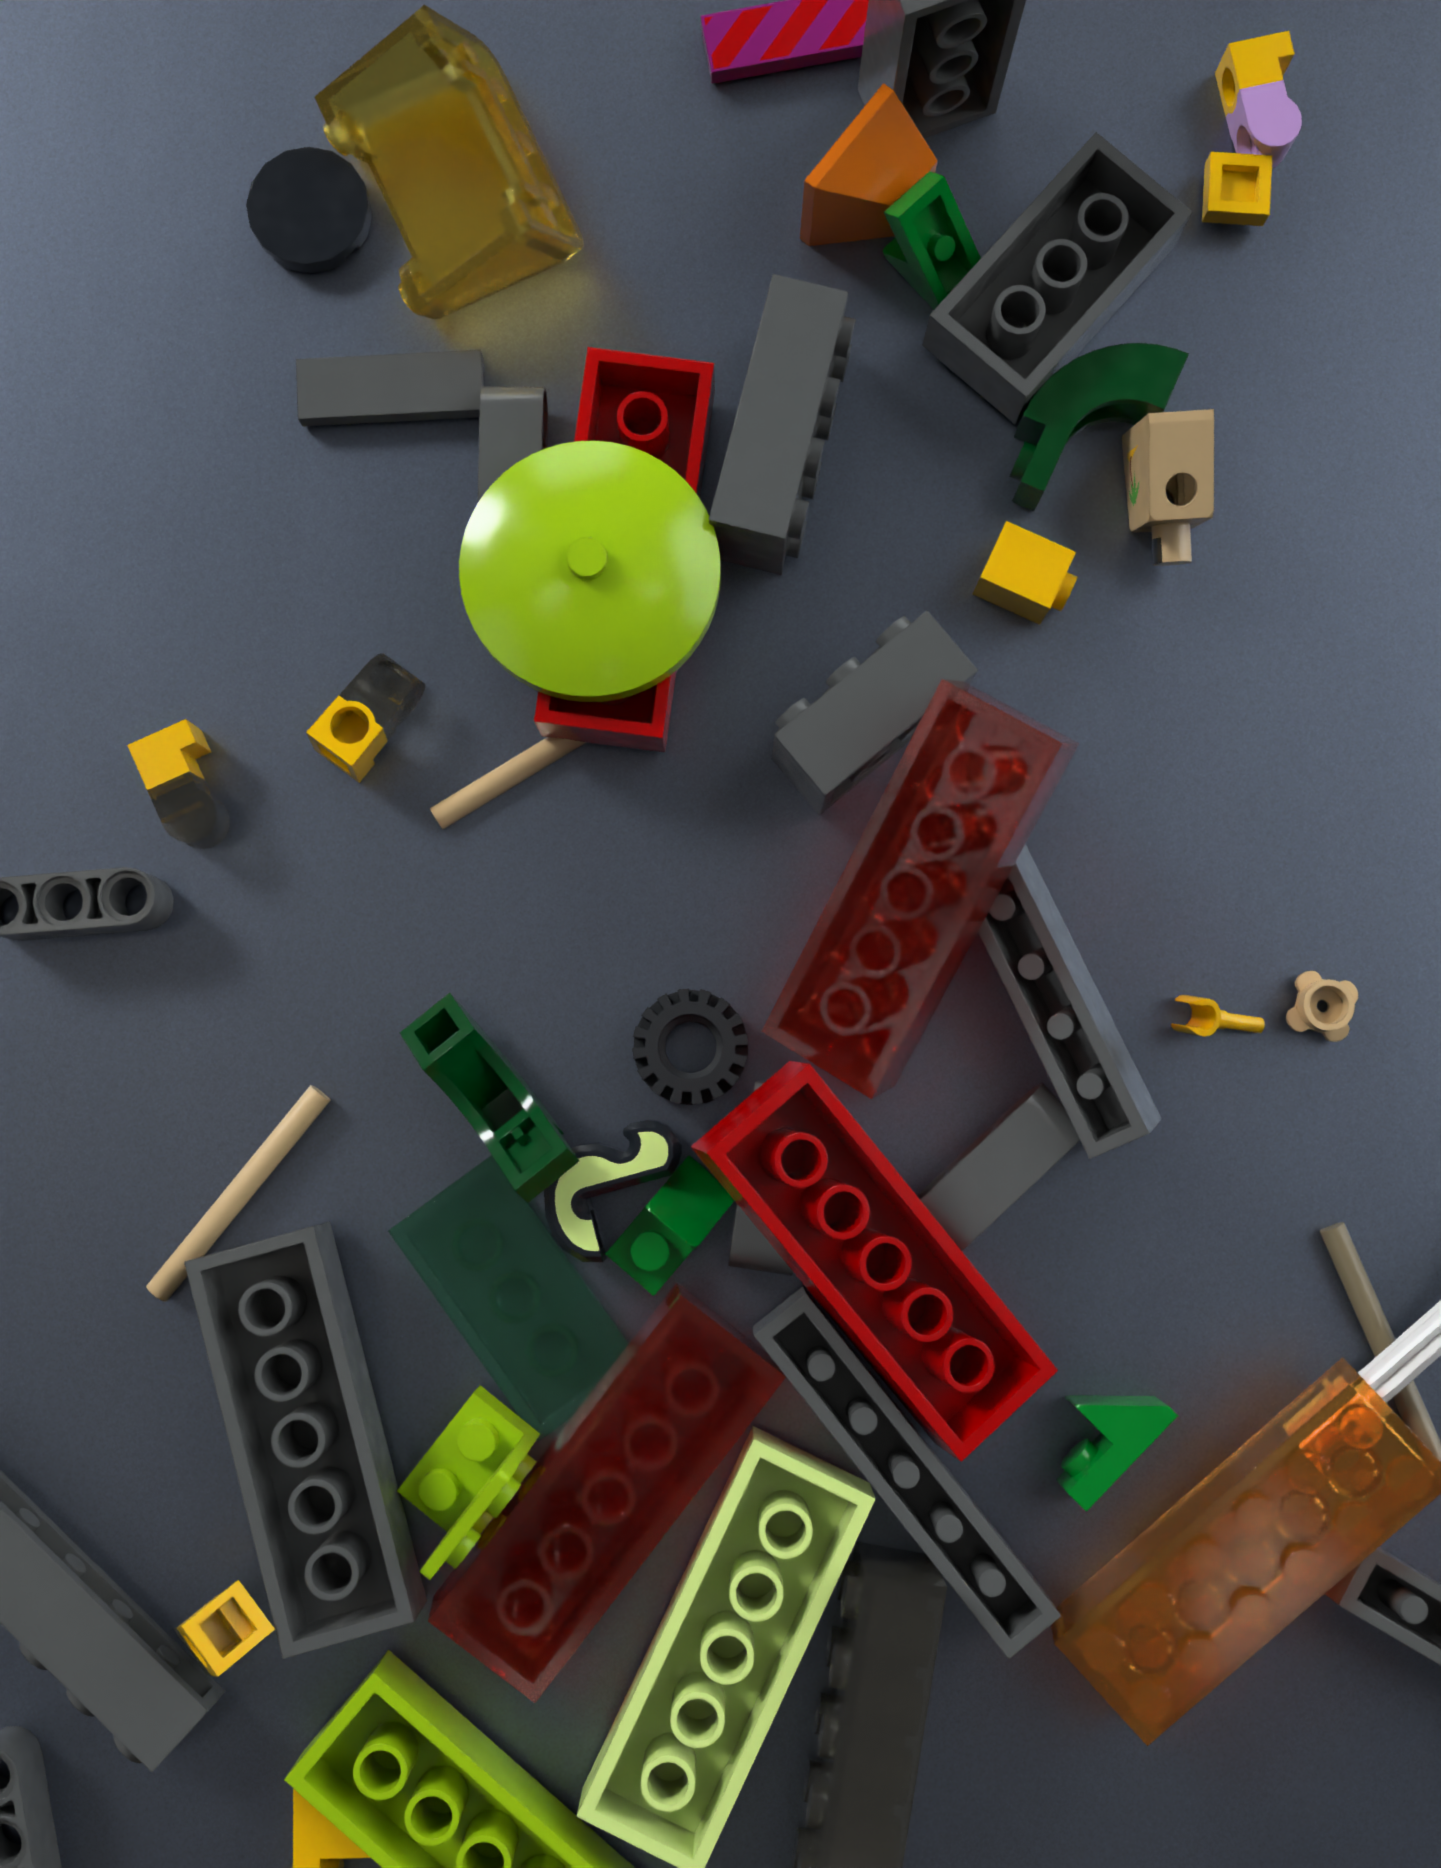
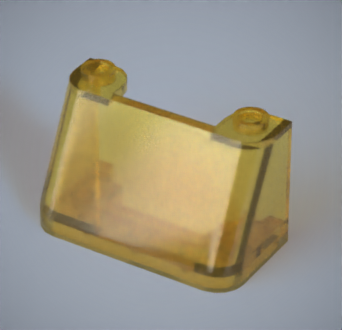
[314,5,584,319]

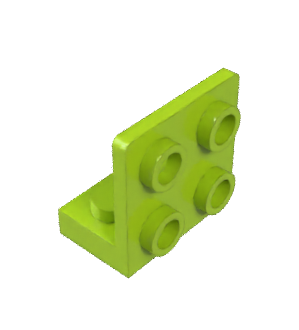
[397,1385,540,1580]

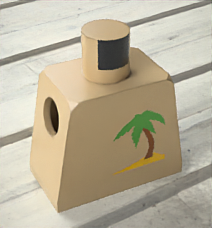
[1122,409,1214,566]

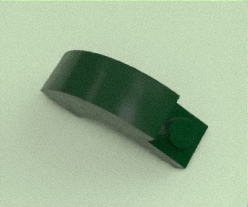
[1009,343,1189,511]
[399,992,579,1203]

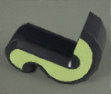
[544,1120,682,1262]

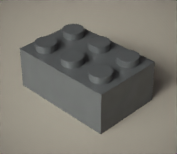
[771,610,978,815]

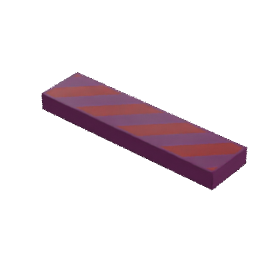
[700,0,869,84]

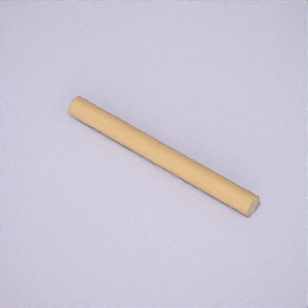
[430,737,586,829]
[146,1085,331,1302]

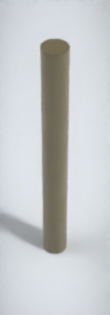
[1320,1222,1441,1475]

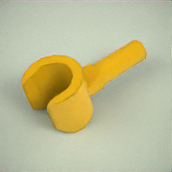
[1171,995,1265,1037]

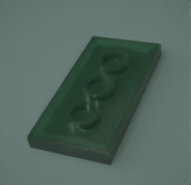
[388,1155,643,1442]

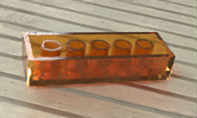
[1051,1357,1441,1746]

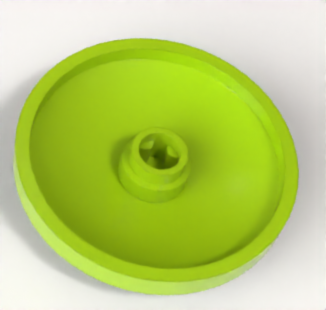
[459,441,721,702]

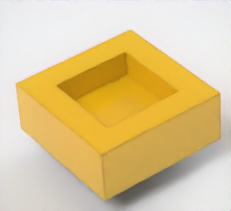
[1202,152,1272,226]

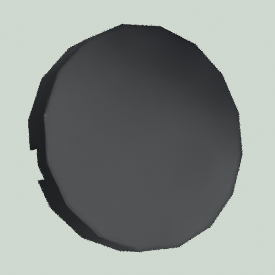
[246,147,372,274]

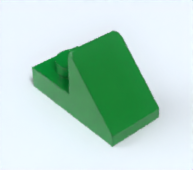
[882,171,981,310]
[605,1155,735,1296]
[1056,1395,1178,1512]

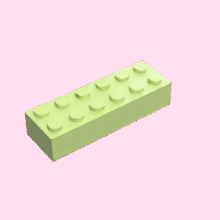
[576,1426,875,1868]

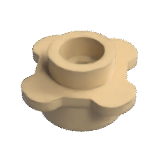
[1286,971,1358,1042]

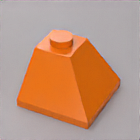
[800,83,938,246]

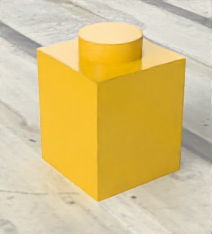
[972,521,1077,625]

